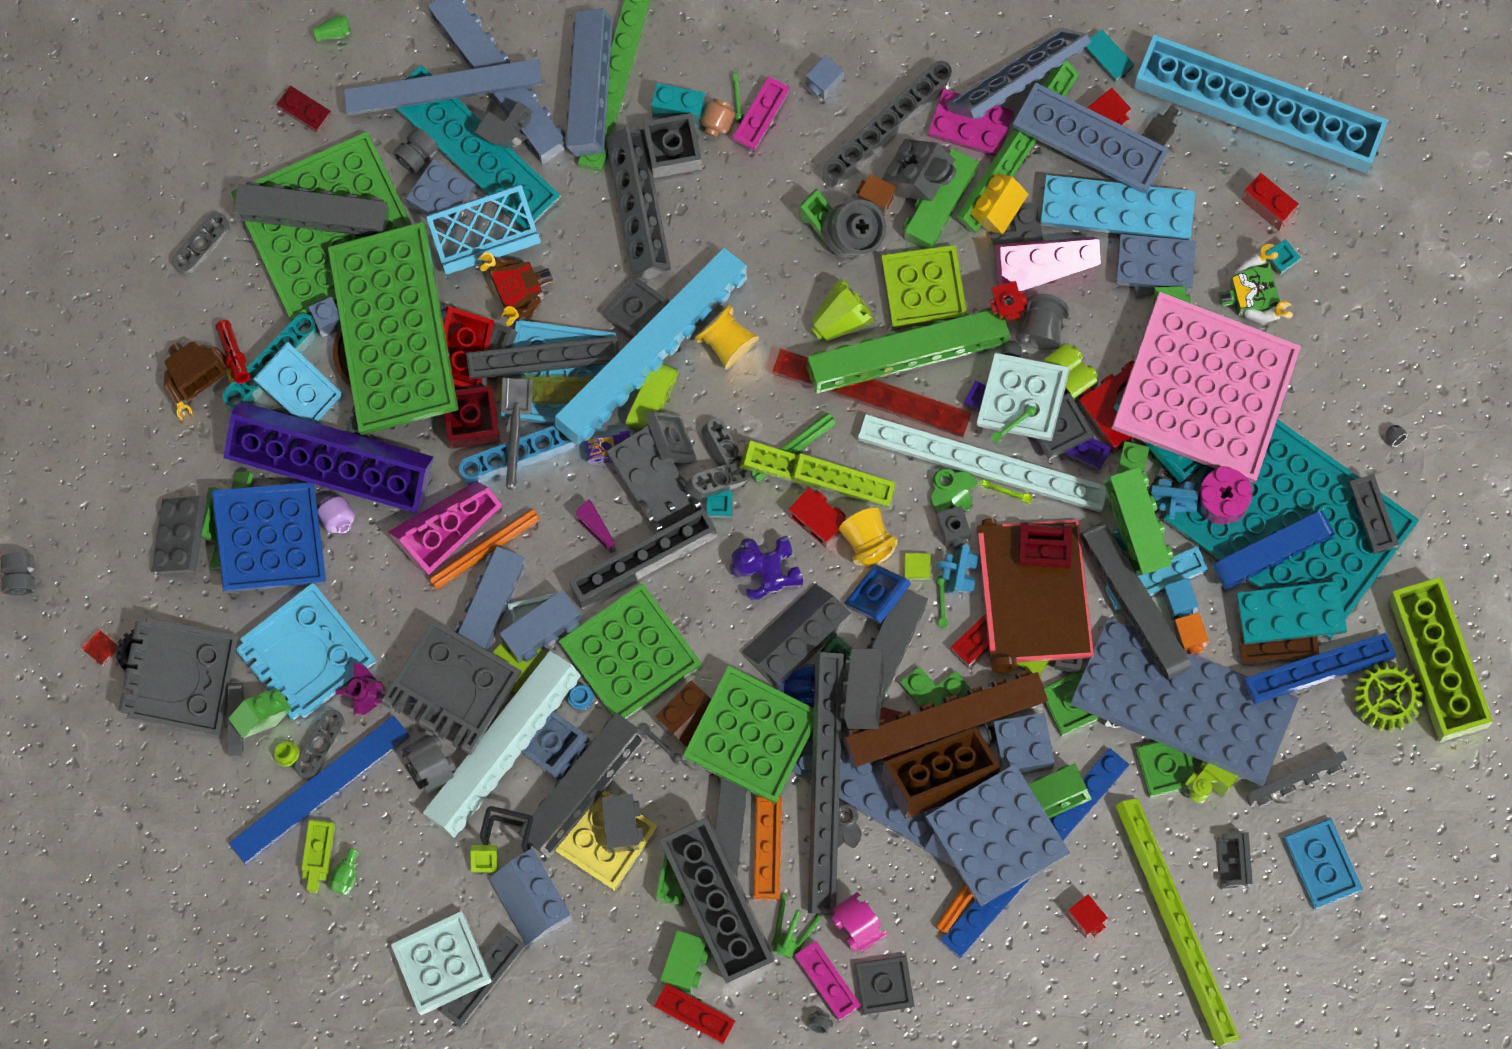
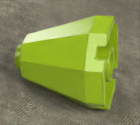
[811,278,876,341]

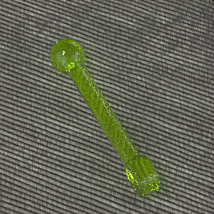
[981,480,1033,504]

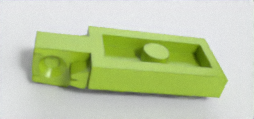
[302,820,336,894]

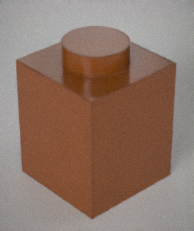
[856,174,896,216]

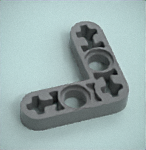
[686,418,751,499]

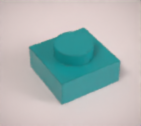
[1268,239,1301,275]
[706,491,733,518]

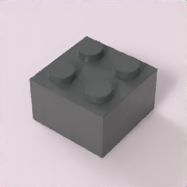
[643,113,702,178]

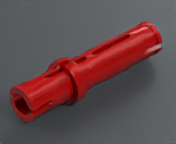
[215,320,250,384]

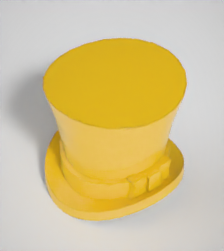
[694,304,759,370]
[839,508,898,566]

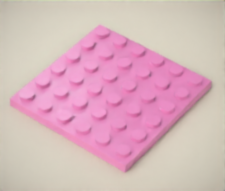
[1111,292,1301,483]

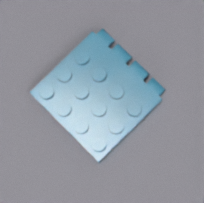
[236,583,377,721]

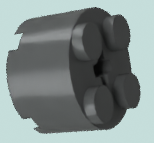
[400,734,456,795]

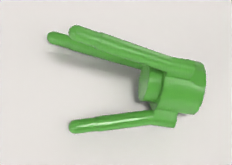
[771,893,822,959]

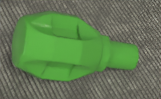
[329,848,359,895]

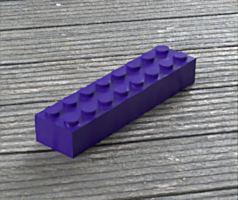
[223,401,434,513]

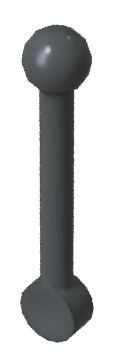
[640,724,683,763]

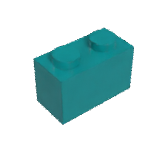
[651,83,706,126]

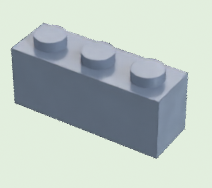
[499,590,582,664]

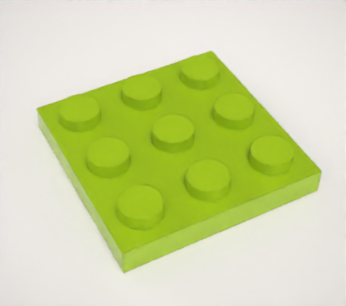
[881,245,967,329]

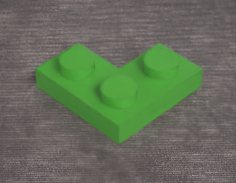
[900,667,971,707]

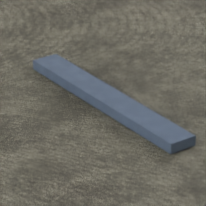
[344,59,543,116]

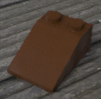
[655,680,713,776]

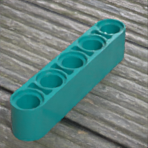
[223,314,318,413]

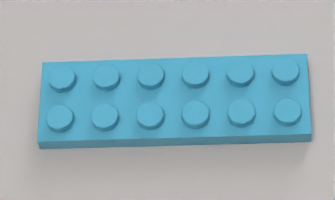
[1041,175,1196,240]

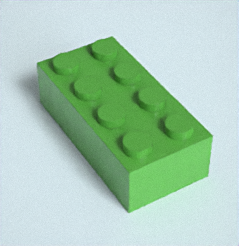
[1103,467,1174,576]

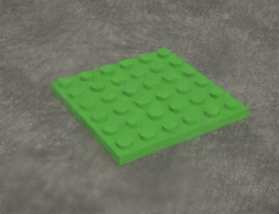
[231,131,412,321]

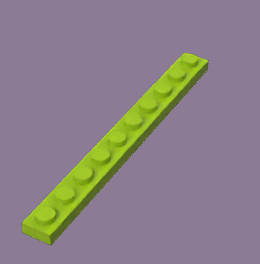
[1115,798,1240,1047]

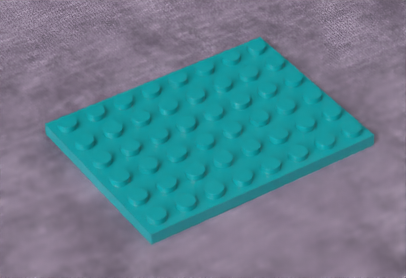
[1163,419,1419,641]

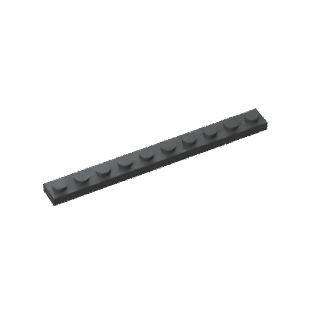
[808,652,844,914]

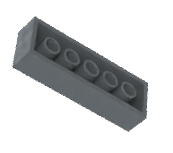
[659,816,775,983]

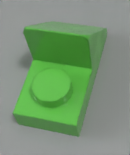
[799,189,832,242]

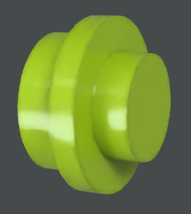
[274,741,300,767]

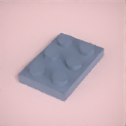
[1116,234,1196,291]

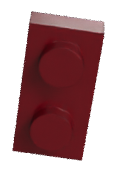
[276,85,332,134]

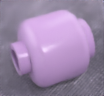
[317,495,355,534]

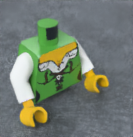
[1218,244,1293,324]

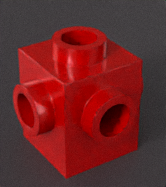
[989,280,1028,322]

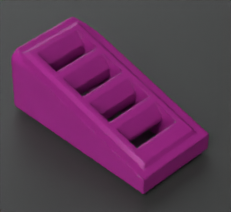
[575,500,616,553]

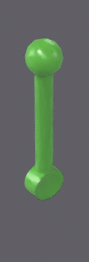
[733,72,744,122]
[992,406,1036,443]
[936,575,948,628]

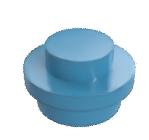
[568,684,594,710]

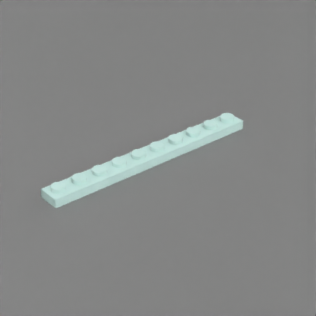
[858,414,1107,513]

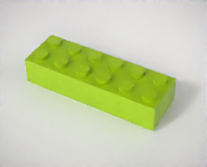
[1388,577,1493,743]

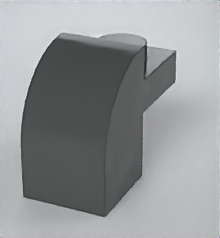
[475,101,533,148]

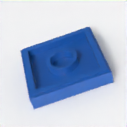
[844,564,911,623]

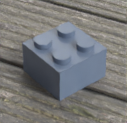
[406,159,477,234]
[992,712,1055,774]

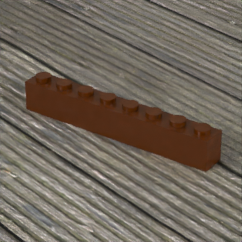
[841,670,1048,769]

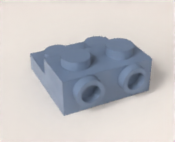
[521,711,591,781]

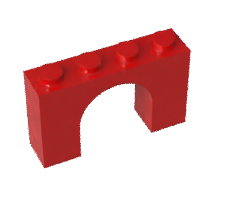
[1078,360,1134,454]

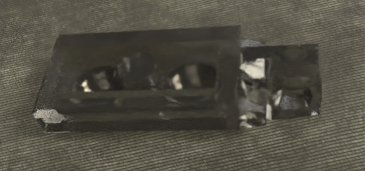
[1141,105,1179,147]

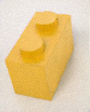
[970,173,1028,234]

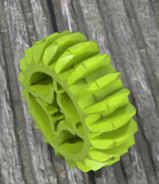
[1353,662,1424,732]

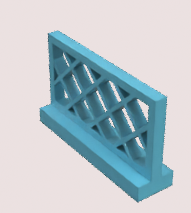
[426,184,541,275]

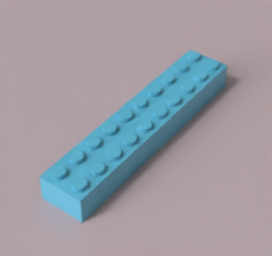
[1134,35,1388,174]

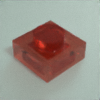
[82,630,118,667]

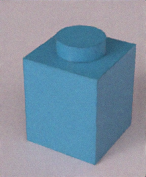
[1162,578,1199,620]

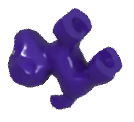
[730,536,803,600]

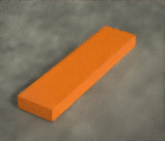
[754,796,782,901]

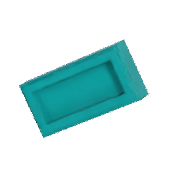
[1084,29,1134,82]

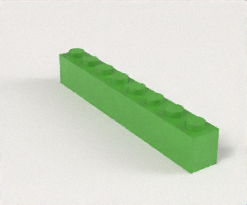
[806,308,1010,394]

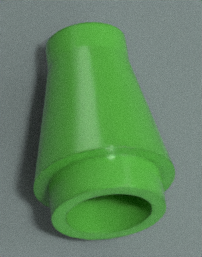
[313,14,351,42]

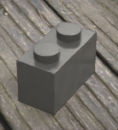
[601,794,644,853]

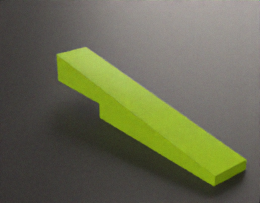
[739,440,896,507]

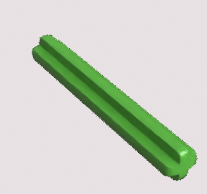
[751,413,835,482]

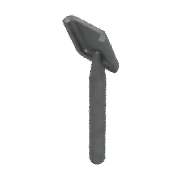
[501,378,533,490]

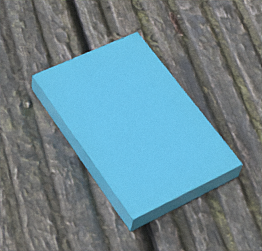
[253,342,343,423]

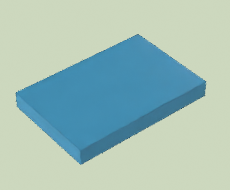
[1283,818,1363,910]

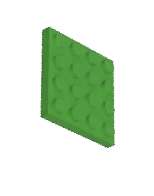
[559,583,702,719]
[682,665,814,804]

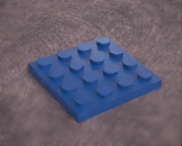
[211,483,326,593]

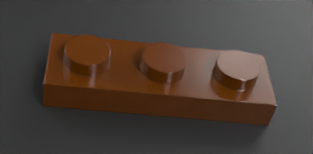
[1239,636,1319,665]

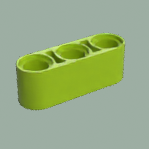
[626,363,679,431]

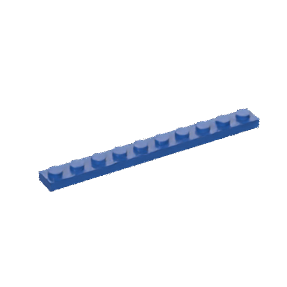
[940,748,1130,959]

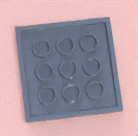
[925,764,1070,907]

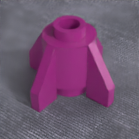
[336,663,385,716]

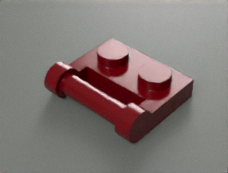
[1019,522,1072,569]

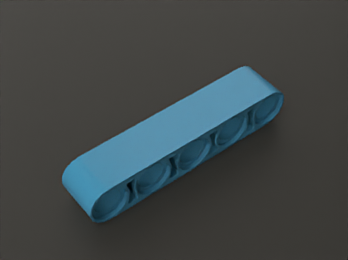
[459,425,577,485]

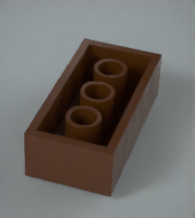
[881,726,1001,819]

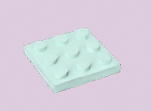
[977,353,1070,441]
[391,911,492,1015]

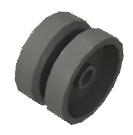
[822,199,887,258]

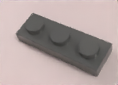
[1349,474,1399,555]

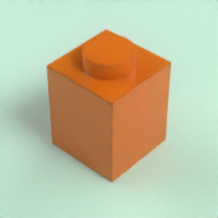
[1173,612,1209,655]

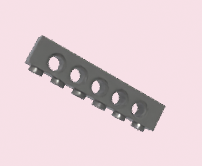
[606,127,671,279]

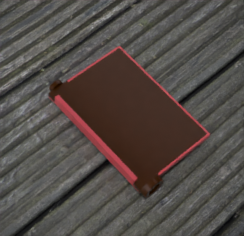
[977,518,1094,673]

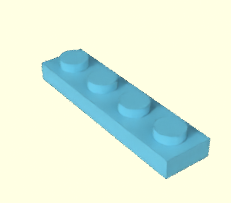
[1104,546,1209,611]

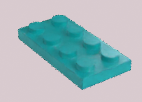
[1236,581,1347,645]

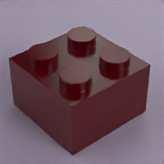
[444,386,500,449]

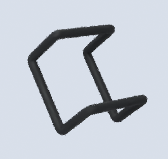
[480,806,533,853]

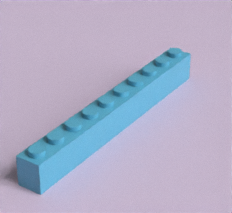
[555,248,747,446]

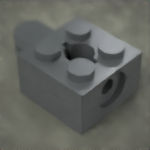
[882,139,956,201]

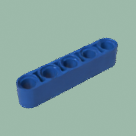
[1212,511,1335,589]

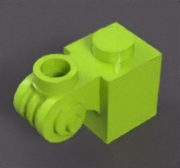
[1185,762,1240,803]

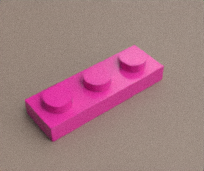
[733,76,790,152]
[794,941,861,1021]

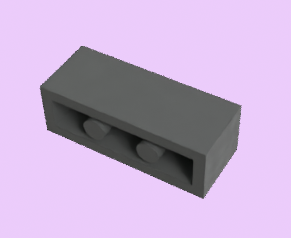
[841,649,885,729]

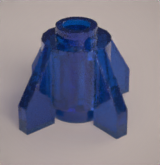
[784,664,815,708]

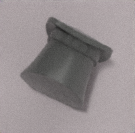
[1016,294,1070,350]

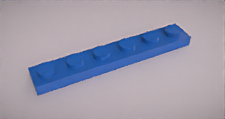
[1244,633,1396,704]

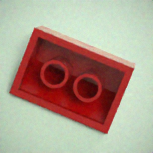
[441,306,495,391]

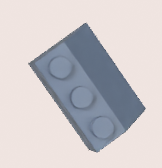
[489,848,573,946]

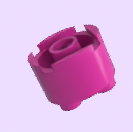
[1198,467,1252,525]
[830,892,888,953]

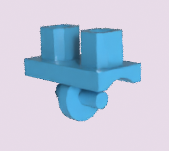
[1151,479,1198,519]
[936,545,980,595]

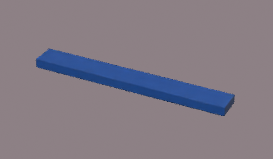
[229,715,410,865]

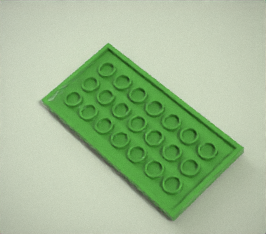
[328,222,458,435]

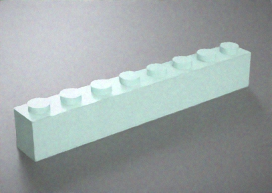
[423,651,581,838]

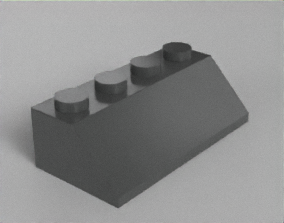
[741,584,851,689]

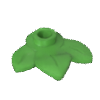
[931,468,978,513]

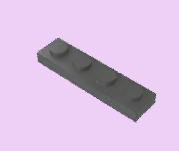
[1247,751,1347,807]
[440,929,527,1028]

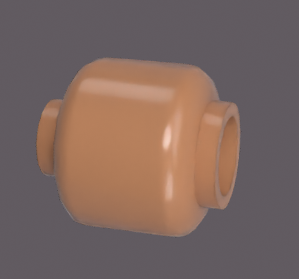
[699,98,735,137]

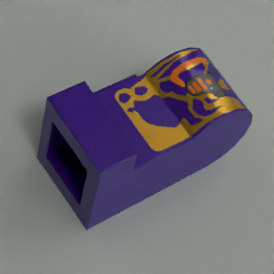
[584,430,630,464]

